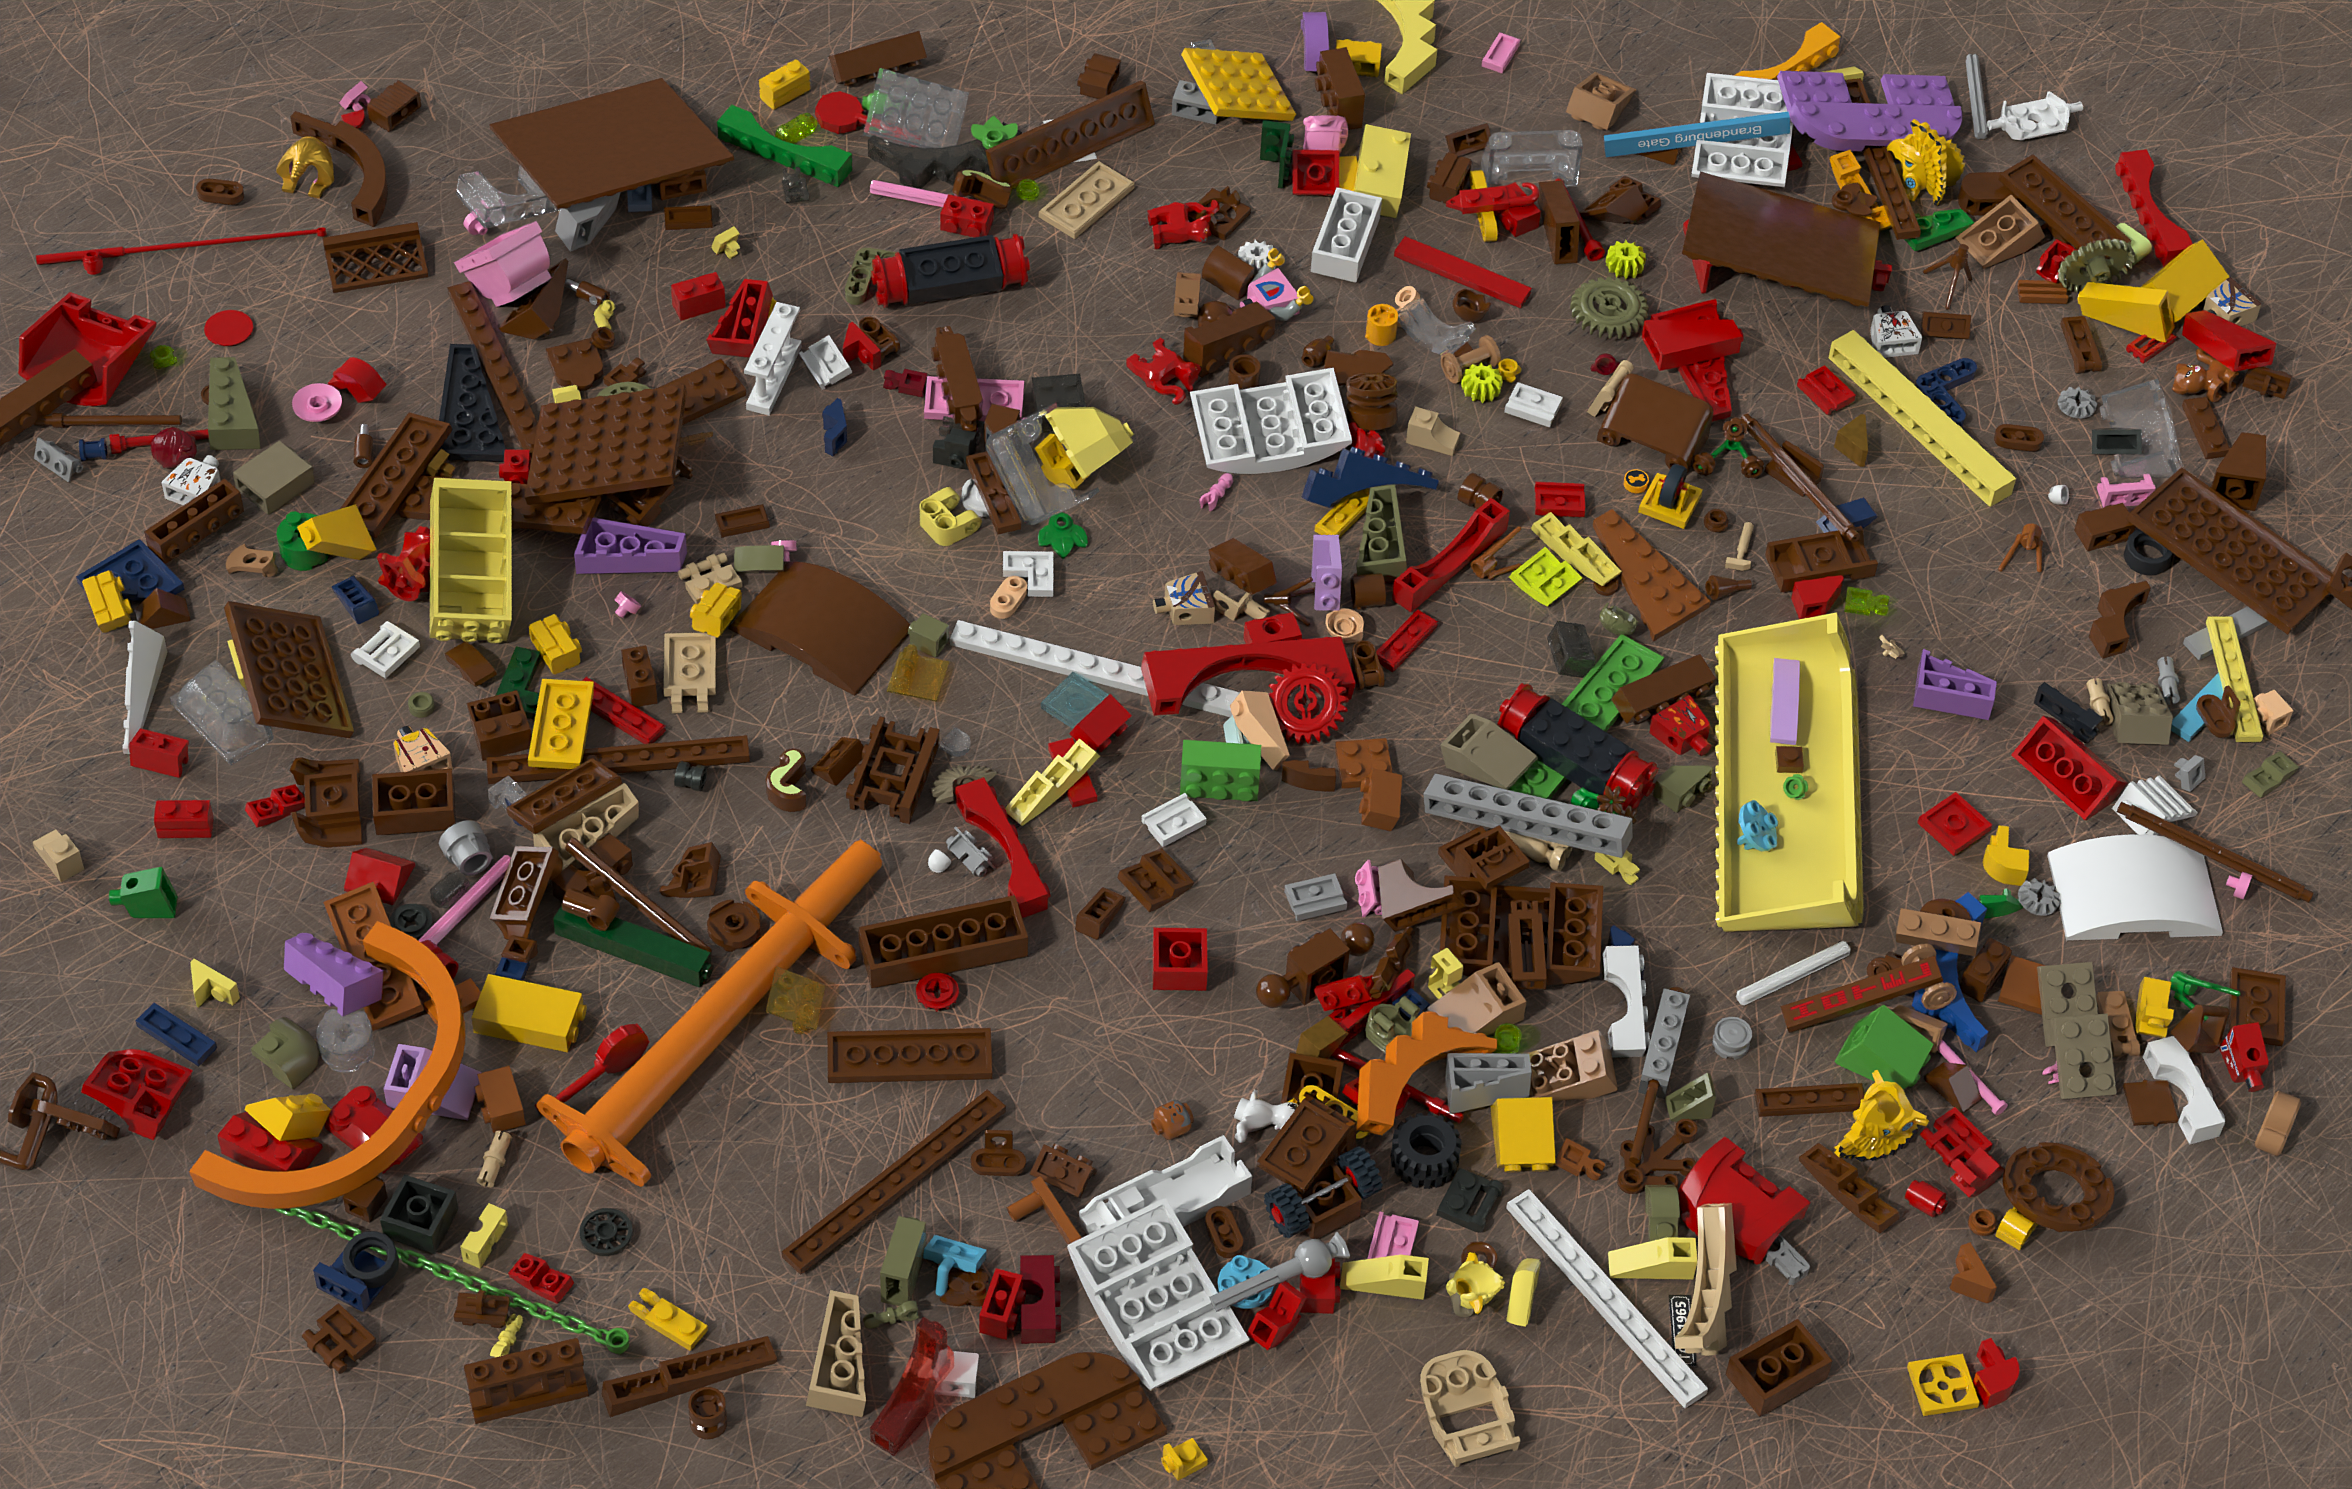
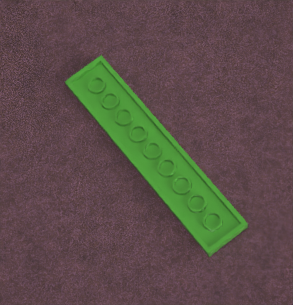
[1492,635,1664,799]

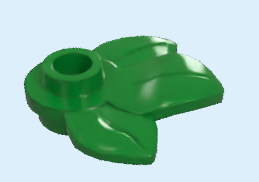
[1038,512,1088,559]

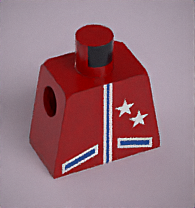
[2219,1022,2269,1092]

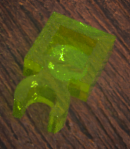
[1844,587,1890,616]

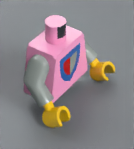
[1240,248,1313,321]

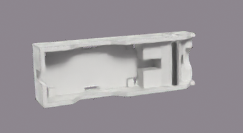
[1079,1135,1252,1235]

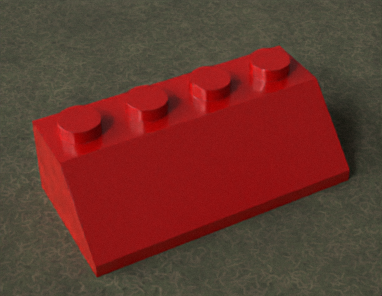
[2011,716,2128,821]

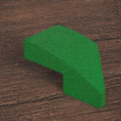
[1978,888,2023,919]

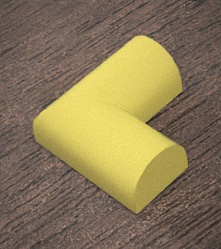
[1506,1258,1541,1327]

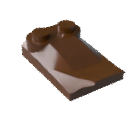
[489,846,563,940]

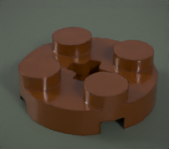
[707,900,760,952]

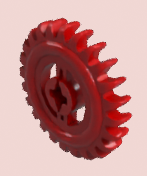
[1268,662,1349,745]

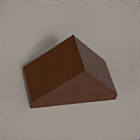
[135,588,191,629]
[1924,1062,1982,1114]

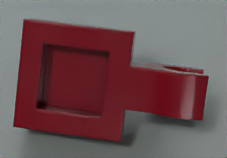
[883,369,928,397]

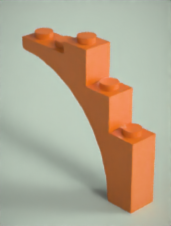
[1357,1011,1497,1135]

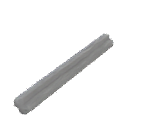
[1966,54,1988,140]

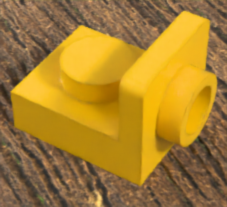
[1161,1438,1208,1481]

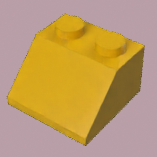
[244,1093,331,1141]

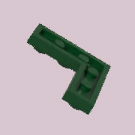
[495,646,541,720]

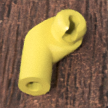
[593,300,615,330]

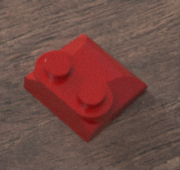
[1292,150,1339,196]

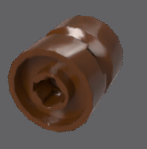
[1457,473,1504,509]
[688,1387,727,1440]

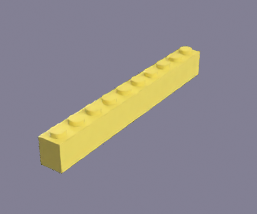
[1829,330,2016,507]

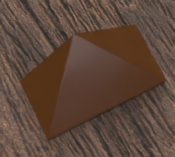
[1445,123,1494,156]

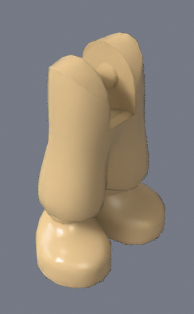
[1505,831,1573,872]

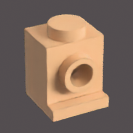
[2254,690,2293,735]

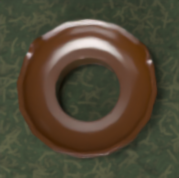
[1461,1241,1498,1270]

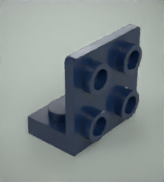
[313,1250,386,1312]

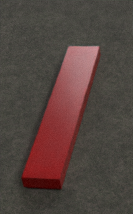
[1394,236,1532,308]

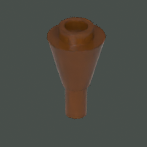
[1705,575,1752,600]

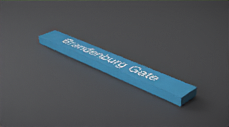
[1604,111,1790,157]

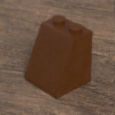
[2211,432,2266,511]

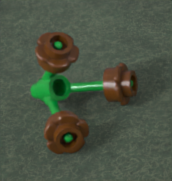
[1693,418,1764,478]

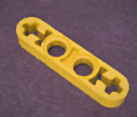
[1469,170,1498,242]

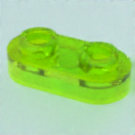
[775,113,818,144]

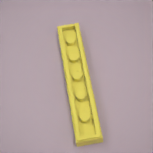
[2206,616,2263,742]

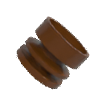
[1346,372,1398,430]

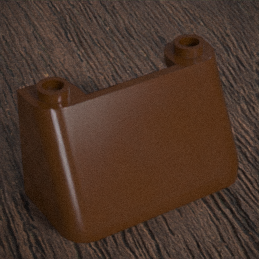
[1597,373,1713,473]

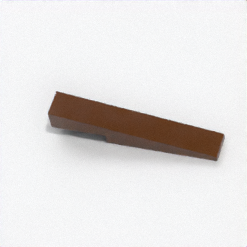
[601,1336,777,1417]

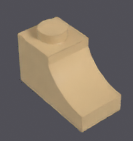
[1406,407,1460,456]
[33,829,84,882]

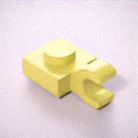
[1594,850,1640,885]

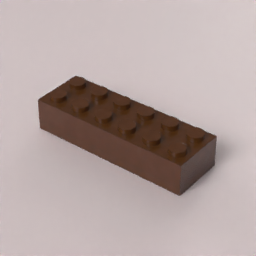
[858,895,1028,988]

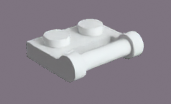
[351,621,420,679]

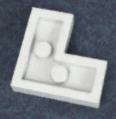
[1003,551,1053,597]

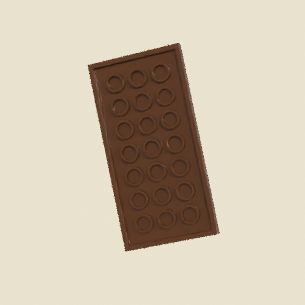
[2126,467,2332,635]

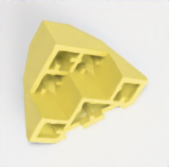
[1043,407,1134,479]

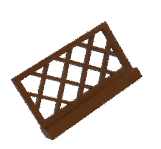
[322,222,429,293]

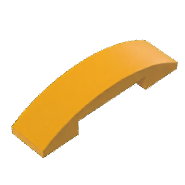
[1829,150,1892,231]

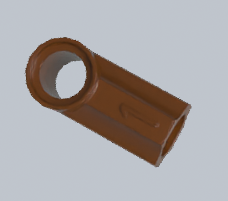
[562,888,620,931]

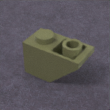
[1653,765,1713,813]

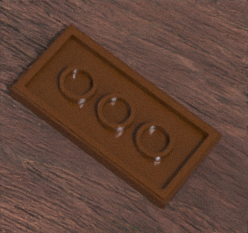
[506,758,623,835]

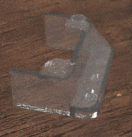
[986,402,1100,525]

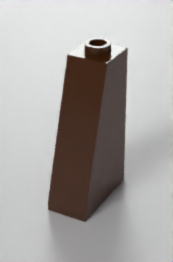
[1538,180,1580,264]

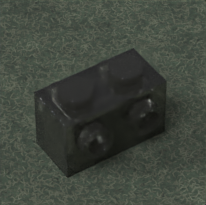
[1547,621,1596,678]

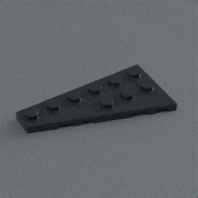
[434,344,507,462]

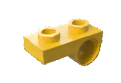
[1995,1207,2038,1250]

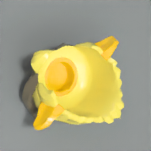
[1446,1252,1505,1317]

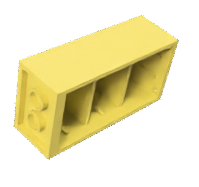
[430,478,512,643]

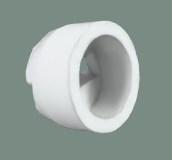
[2048,485,2069,505]
[928,850,951,873]

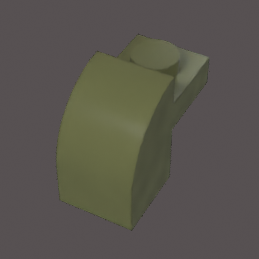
[1645,1185,1680,1242]

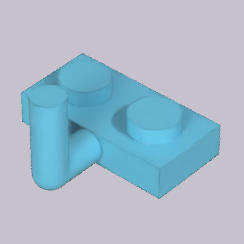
[923,1235,987,1296]

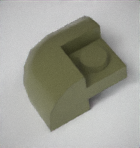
[251,1017,320,1090]

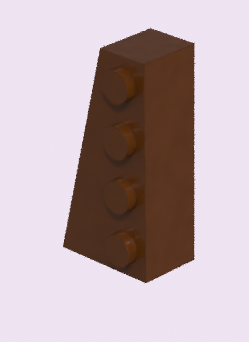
[1183,301,1276,378]

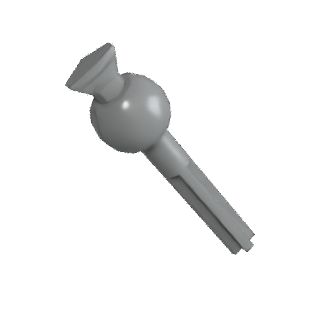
[1209,1232,1350,1312]

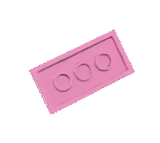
[924,376,1024,422]

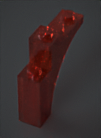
[870,1317,954,1456]

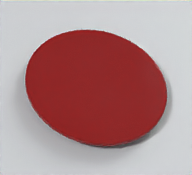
[204,310,253,346]

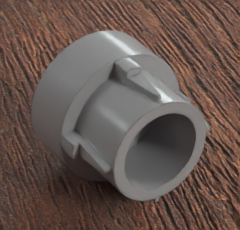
[439,820,493,876]

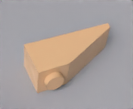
[1230,690,1289,770]

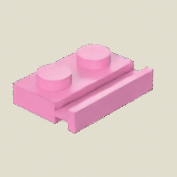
[1367,1212,1419,1259]

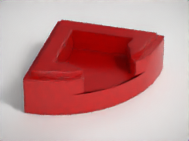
[341,109,365,129]

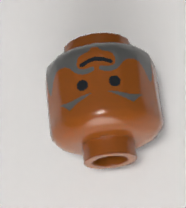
[1151,1100,1194,1140]

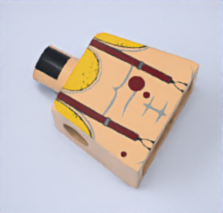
[393,726,453,772]

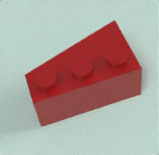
[706,279,773,358]

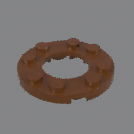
[2002,1142,2114,1232]

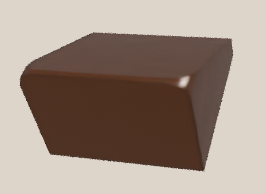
[501,935,538,963]

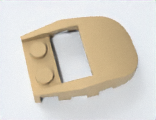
[1420,1350,1520,1467]

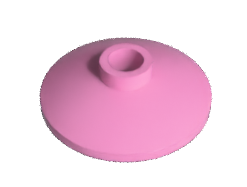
[292,383,342,422]

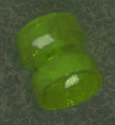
[1493,1023,1522,1054]

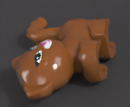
[2172,348,2239,402]

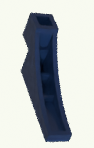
[1301,446,1439,508]

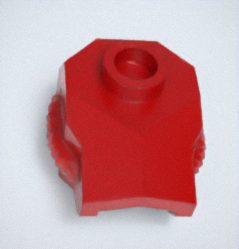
[2036,239,2078,283]

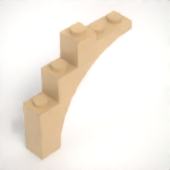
[1675,1203,1737,1356]

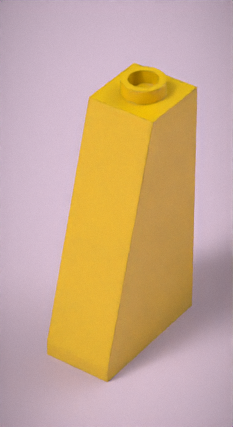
[2078,282,2175,342]

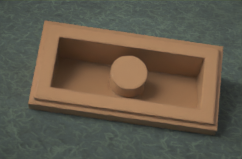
[1892,1005,1947,1053]

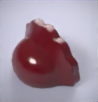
[1590,353,1620,375]

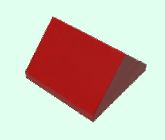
[344,848,415,905]

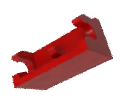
[129,728,189,778]

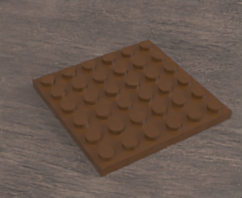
[525,385,687,505]

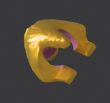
[276,136,334,199]

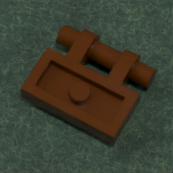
[302,1303,377,1374]

